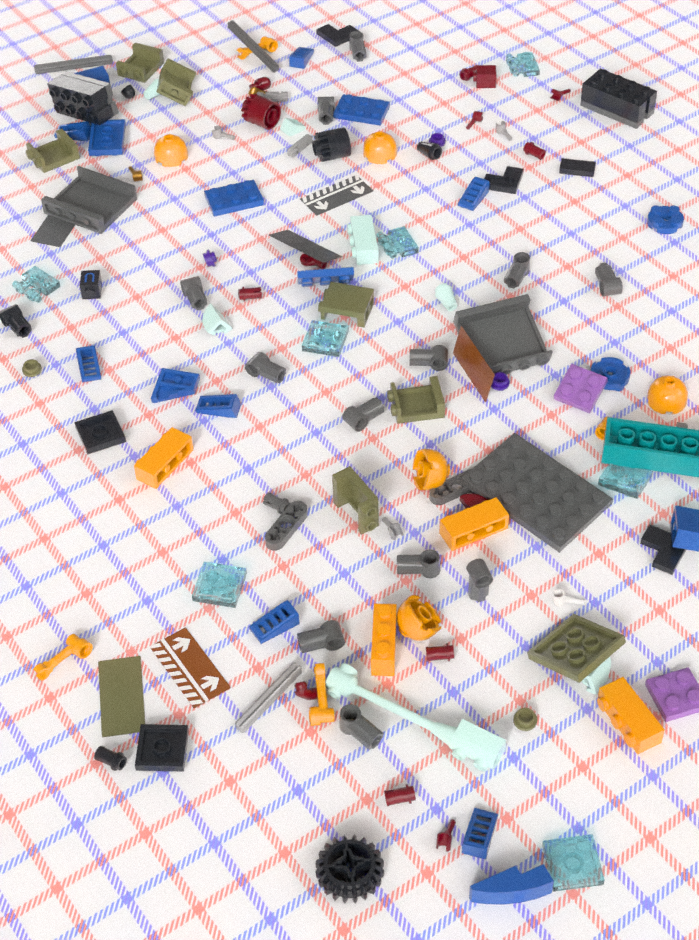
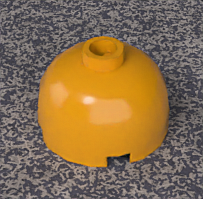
[363,131,397,164]
[154,134,188,167]
[647,375,688,414]
[413,449,450,490]
[396,595,442,641]

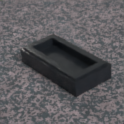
[559,158,596,177]

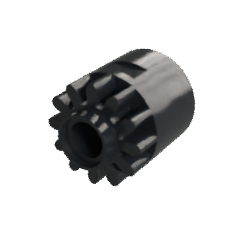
[312,127,351,162]

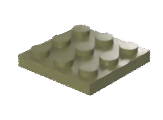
[527,614,626,683]

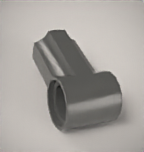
[349,31,367,62]
[318,96,334,125]
[504,252,530,289]
[595,263,623,296]
[180,276,207,310]
[410,345,448,371]
[245,352,286,384]
[342,397,384,432]
[397,549,440,579]
[466,558,493,602]
[297,620,345,653]
[339,704,384,750]

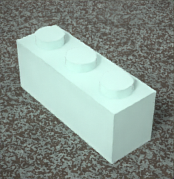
[347,215,378,265]

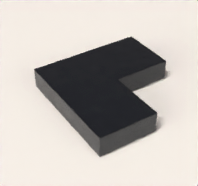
[316,24,359,47]
[484,166,524,194]
[640,525,686,575]

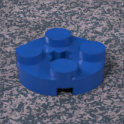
[647,205,684,234]
[591,357,631,392]

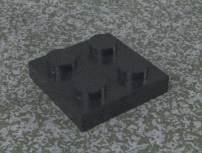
[74,410,126,455]
[135,724,189,772]

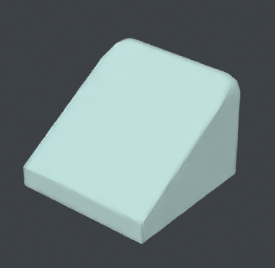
[280,118,306,136]

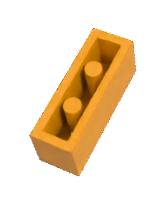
[134,427,193,489]
[439,497,509,551]
[371,603,397,676]
[597,677,665,754]

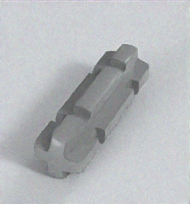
[257,92,288,102]
[287,134,313,157]

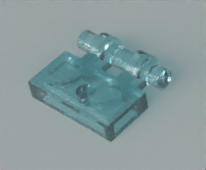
[506,52,540,77]
[377,226,419,259]
[12,266,60,303]

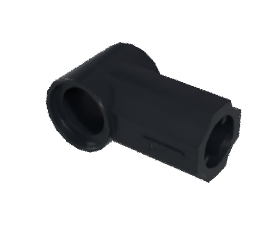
[0,304,32,338]

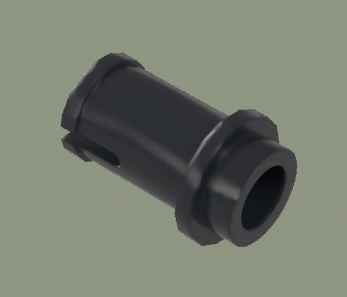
[94,746,127,771]

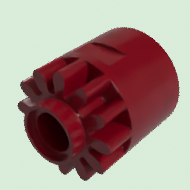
[241,93,281,130]

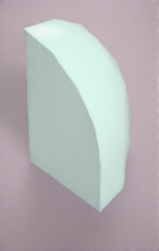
[202,303,233,335]
[582,657,611,695]

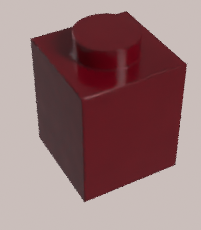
[473,65,496,88]

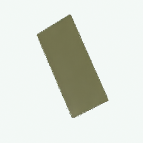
[98,656,145,737]

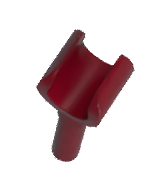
[550,89,571,101]
[466,111,483,130]
[436,820,456,852]

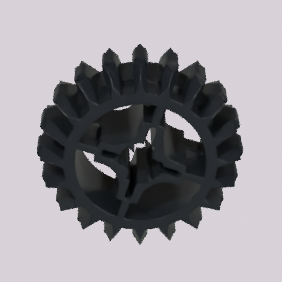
[315,834,384,904]

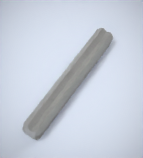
[235,663,302,733]

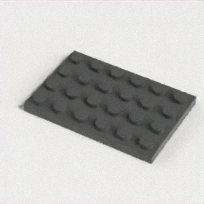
[461,433,613,553]

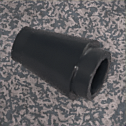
[417,141,442,160]

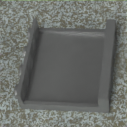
[41,166,137,234]
[453,294,553,375]

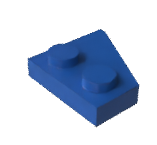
[151,368,200,403]

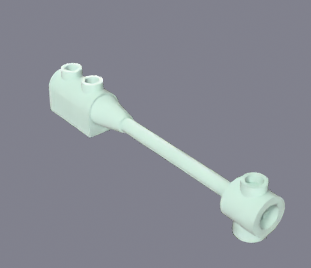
[326,663,506,772]

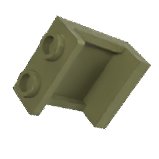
[116,42,164,83]
[156,58,196,106]
[25,129,80,173]
[318,282,374,328]
[387,376,445,424]
[332,466,379,535]

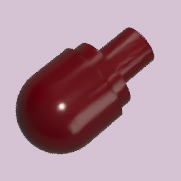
[249,77,271,91]

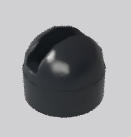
[121,84,135,99]

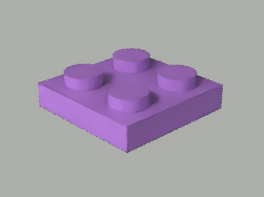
[554,364,608,413]
[645,667,699,722]

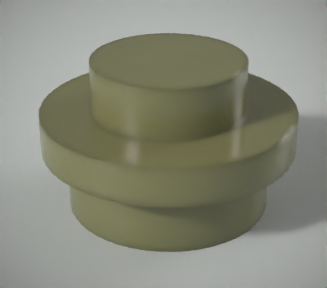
[22,359,42,377]
[513,708,537,731]

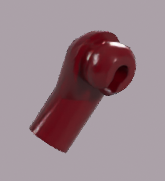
[300,254,327,269]
[294,681,327,700]

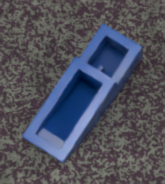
[469,864,554,905]

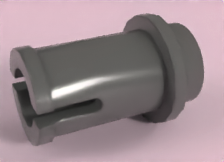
[263,492,290,514]

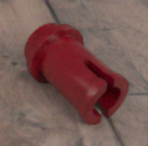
[459,65,476,81]
[523,142,546,160]
[238,287,262,302]
[426,643,455,662]
[384,784,416,807]

